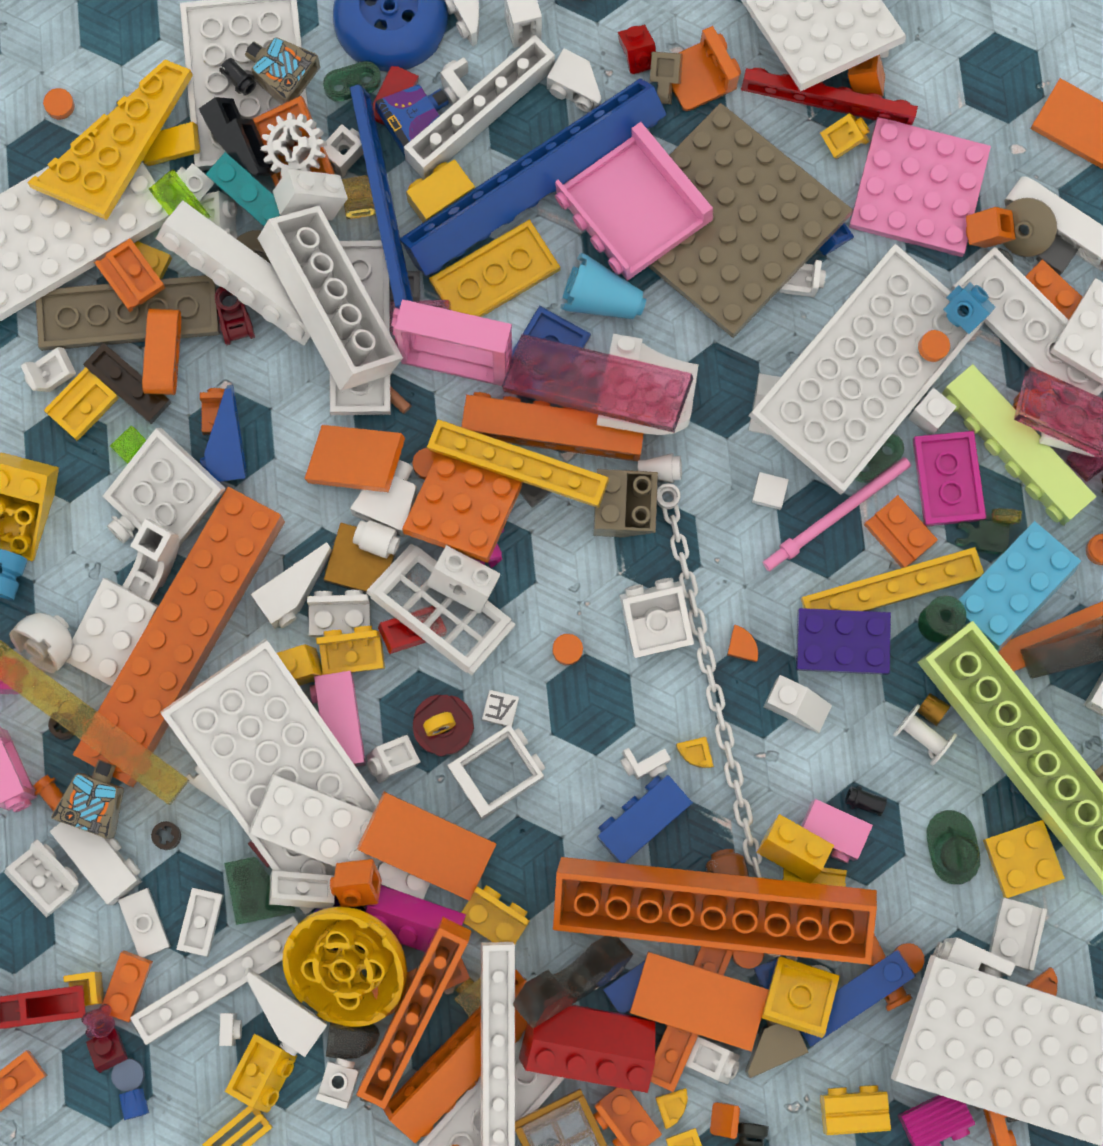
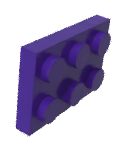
[796,608,891,675]

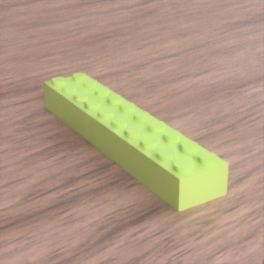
[917,621,1103,895]

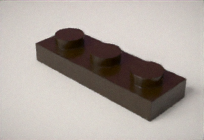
[83,343,171,424]

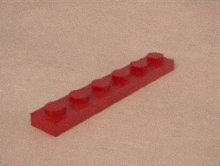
[741,68,918,125]

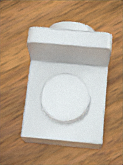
[366,735,420,783]
[685,1036,740,1084]

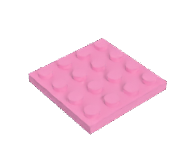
[849,117,991,257]

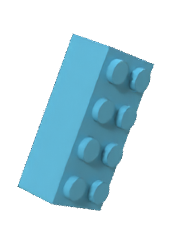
[949,521,1081,652]

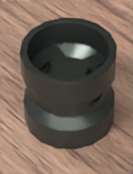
[735,1122,769,1146]

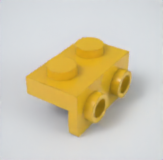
[316,626,385,675]

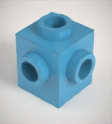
[943,282,995,334]

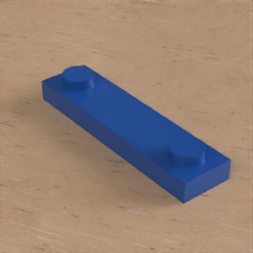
[801,950,916,1046]

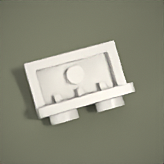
[4,839,79,918]

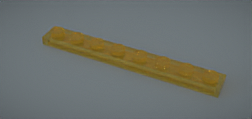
[0,640,189,805]

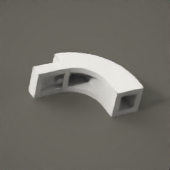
[123,519,179,602]

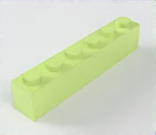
[942,364,1097,526]

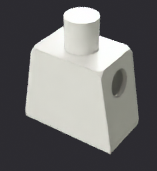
[350,460,417,538]

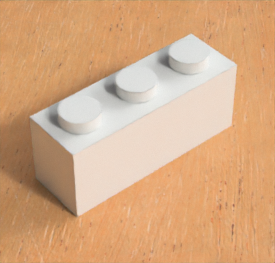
[50,822,142,906]

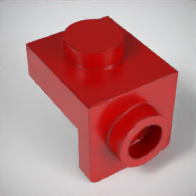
[618,24,656,74]

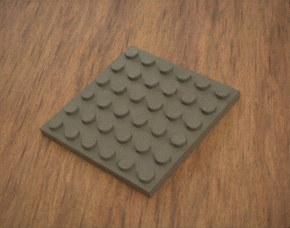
[648,103,853,338]

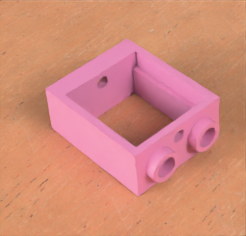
[0,727,37,812]

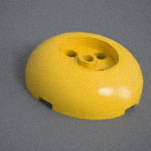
[282,907,407,1027]

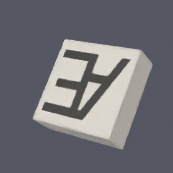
[482,690,519,727]

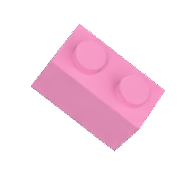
[801,799,873,863]

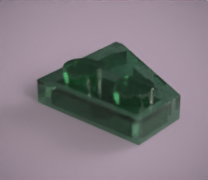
[224,857,296,926]

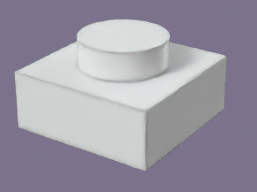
[219,1013,242,1046]

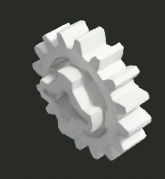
[260,112,327,177]

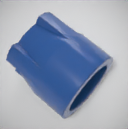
[119,1088,149,1120]

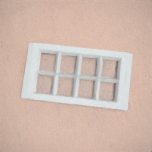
[366,543,516,675]

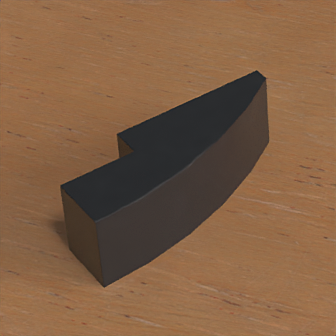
[199,97,275,176]

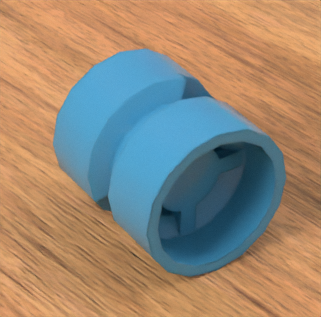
[0,549,28,600]

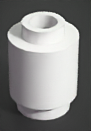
[353,520,401,559]

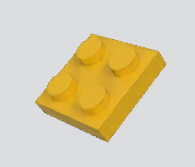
[983,820,1065,898]
[761,956,840,1038]

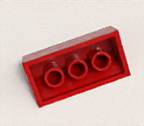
[519,997,655,1093]

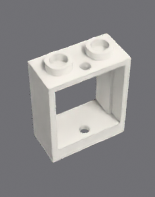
[447,724,546,819]

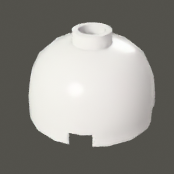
[9,613,73,673]

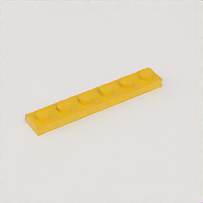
[427,419,609,508]
[801,547,984,611]

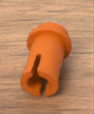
[33,775,64,812]

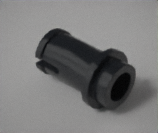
[219,58,256,95]
[845,785,887,817]

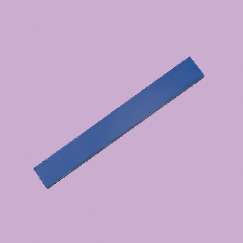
[350,84,414,309]

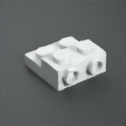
[619,578,694,658]
[933,937,1016,977]

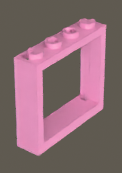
[391,299,512,387]

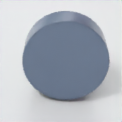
[111,1059,145,1091]

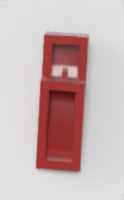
[0,985,86,1029]

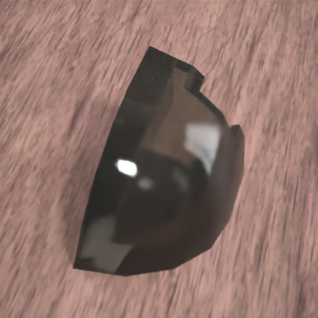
[326,1022,380,1059]

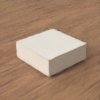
[752,472,789,510]

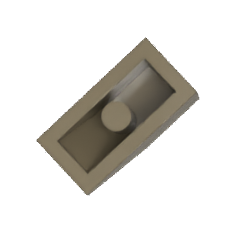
[745,1020,809,1078]

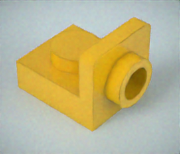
[820,113,870,159]

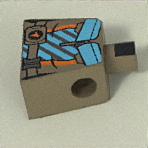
[245,37,321,105]
[51,759,124,839]

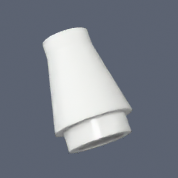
[638,453,682,483]

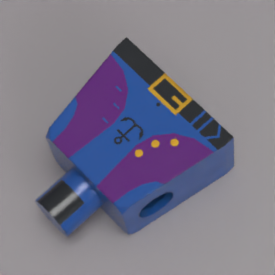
[375,85,449,156]

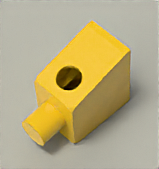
[277,644,323,686]

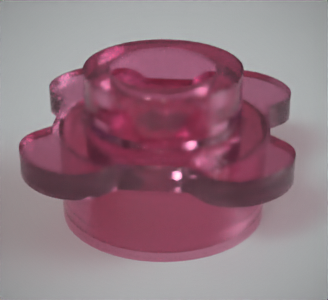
[82,1004,115,1038]

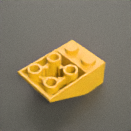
[0,452,59,561]

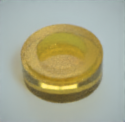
[991,508,1022,524]

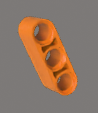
[142,308,182,395]

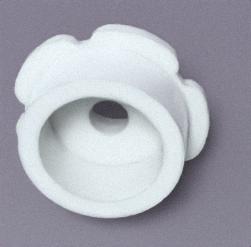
[107,516,135,543]

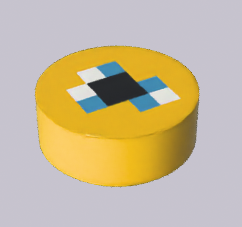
[423,712,456,736]

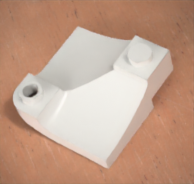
[597,334,699,435]

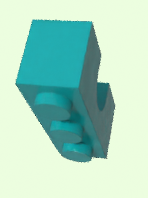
[206,152,282,227]

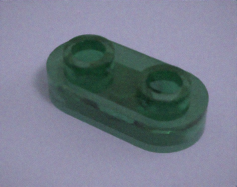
[323,61,381,102]
[855,434,904,483]

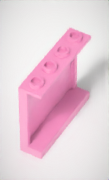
[555,122,713,281]

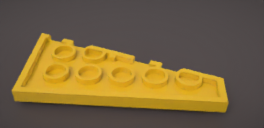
[27,59,193,220]

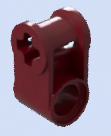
[215,287,255,346]

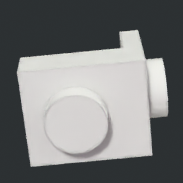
[440,57,468,105]
[170,163,214,205]
[779,260,826,297]
[21,347,76,392]
[620,748,671,780]

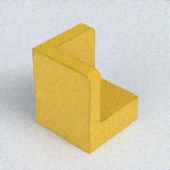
[63,972,104,1006]

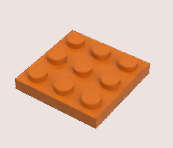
[402,453,522,563]

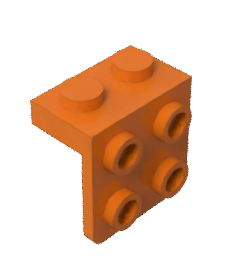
[672,26,741,111]

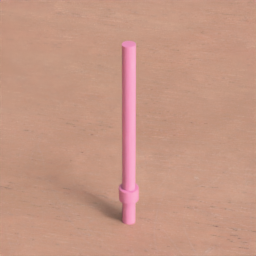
[762,457,911,572]

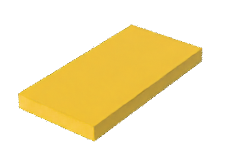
[429,219,561,317]

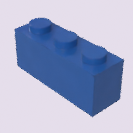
[597,775,693,863]

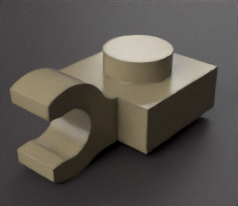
[650,52,683,104]

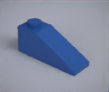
[200,385,247,482]

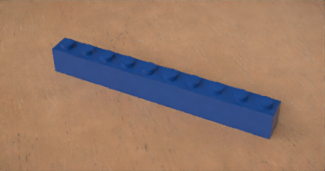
[400,78,667,276]

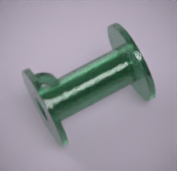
[918,595,967,643]

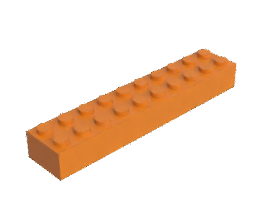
[73,487,285,787]
[553,857,877,965]

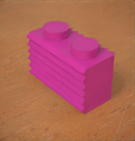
[897,1095,975,1146]

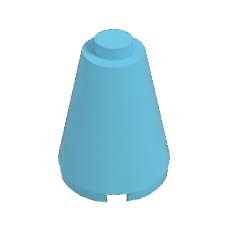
[560,253,646,319]

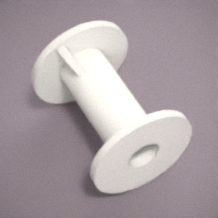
[893,704,957,766]

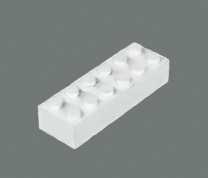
[258,205,403,391]

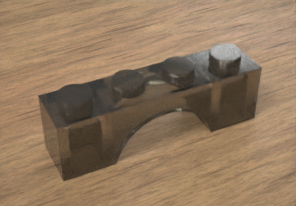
[512,936,633,1029]

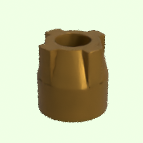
[917,693,951,726]

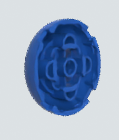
[333,0,448,72]

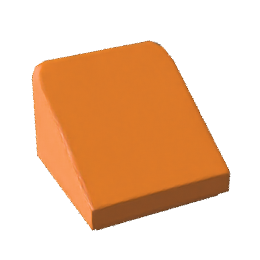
[710,1102,740,1139]

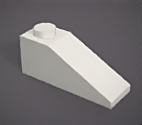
[251,542,332,629]
[244,967,327,1057]

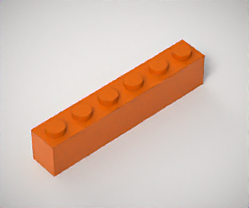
[461,392,644,462]
[356,917,471,1109]
[382,970,545,1143]

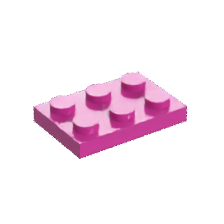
[912,431,986,526]

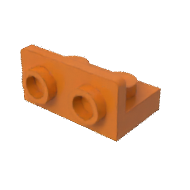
[593,1087,662,1146]

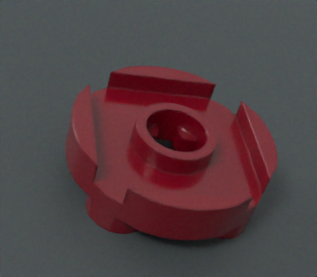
[413,695,474,757]

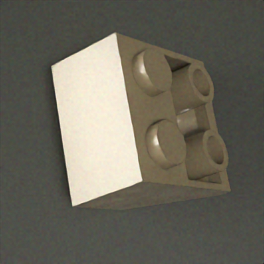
[593,469,658,537]

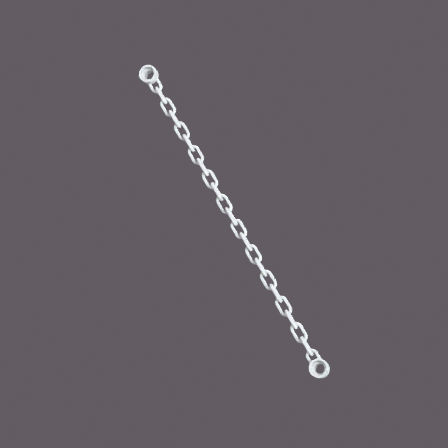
[657,483,781,957]

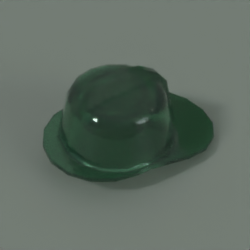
[926,810,980,884]

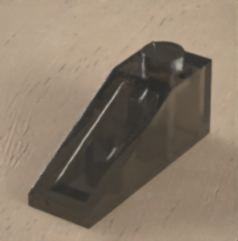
[1020,616,1103,679]

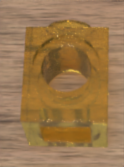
[342,175,376,219]

